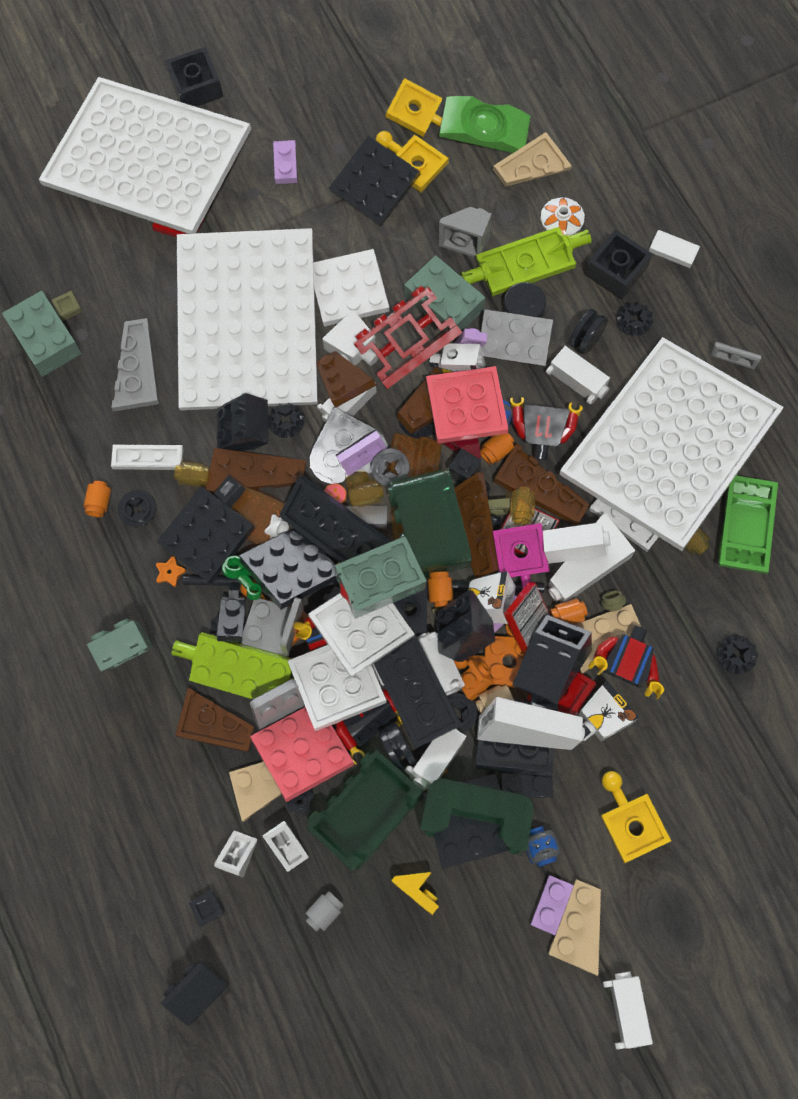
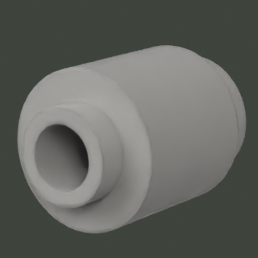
[306,891,344,931]

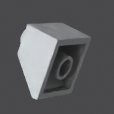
[439,207,492,258]

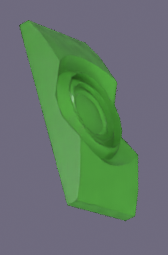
[439,96,530,153]
[719,476,778,574]

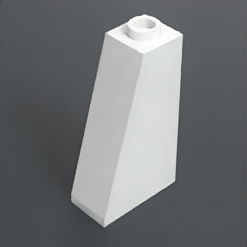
[548,513,635,603]
[477,697,585,750]

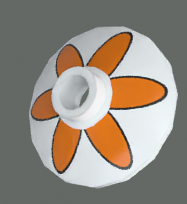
[541,197,585,236]

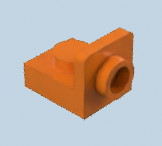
[461,659,494,700]

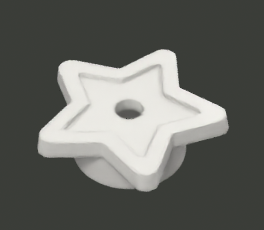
[265,515,289,540]

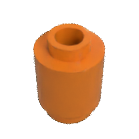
[480,433,514,465]
[83,481,111,517]
[427,571,454,608]
[549,598,588,625]

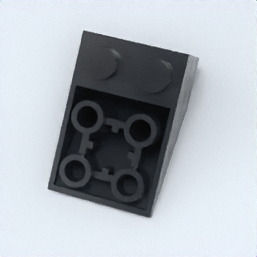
[512,615,592,705]

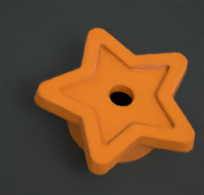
[156,557,186,587]

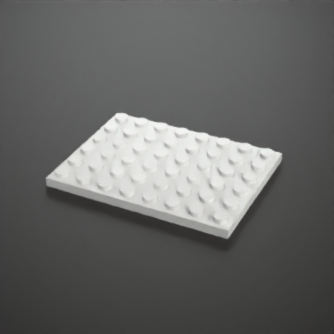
[39,77,251,234]
[177,228,318,410]
[560,337,783,551]

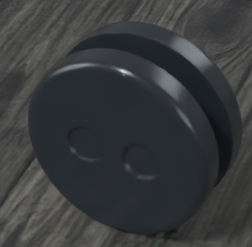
[503,282,546,318]
[569,309,608,355]
[378,721,417,772]

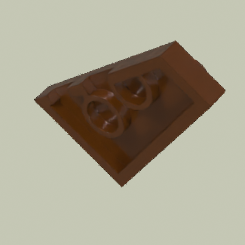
[316,351,377,408]
[397,367,443,434]
[175,688,255,753]

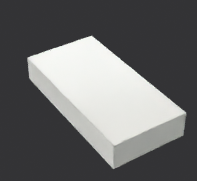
[649,230,700,268]

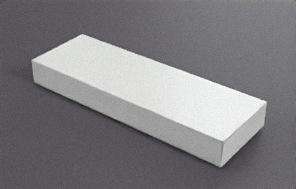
[111,445,184,470]
[589,498,659,552]

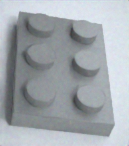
[481,310,553,366]

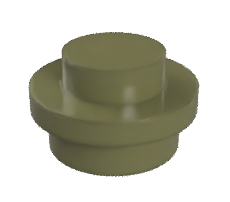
[601,591,626,612]

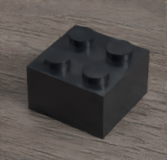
[165,47,223,107]
[586,229,652,299]

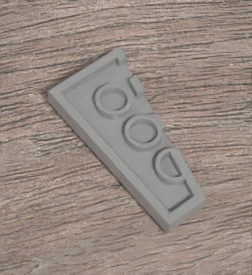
[112,318,159,411]

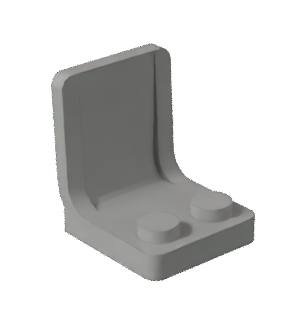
[241,598,303,657]
[250,679,304,731]

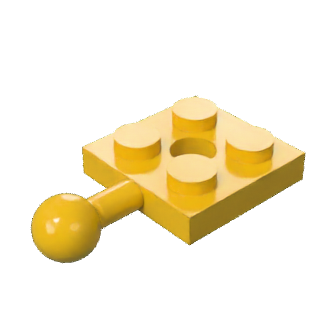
[385,78,442,137]
[376,131,449,192]
[600,771,671,863]

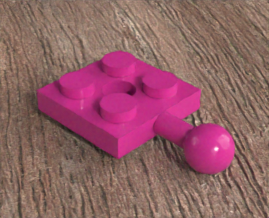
[493,523,550,589]

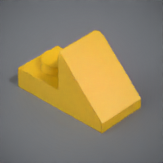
[392,872,439,915]

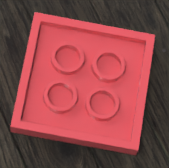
[426,366,508,444]
[250,707,354,802]

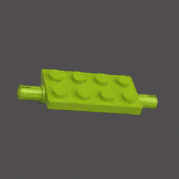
[461,227,592,296]
[172,632,296,699]

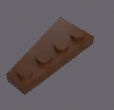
[493,443,590,526]
[206,448,307,494]
[445,473,499,579]

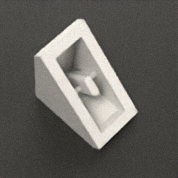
[263,821,309,872]
[214,831,257,877]

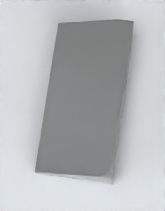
[711,341,761,369]
[345,506,387,529]

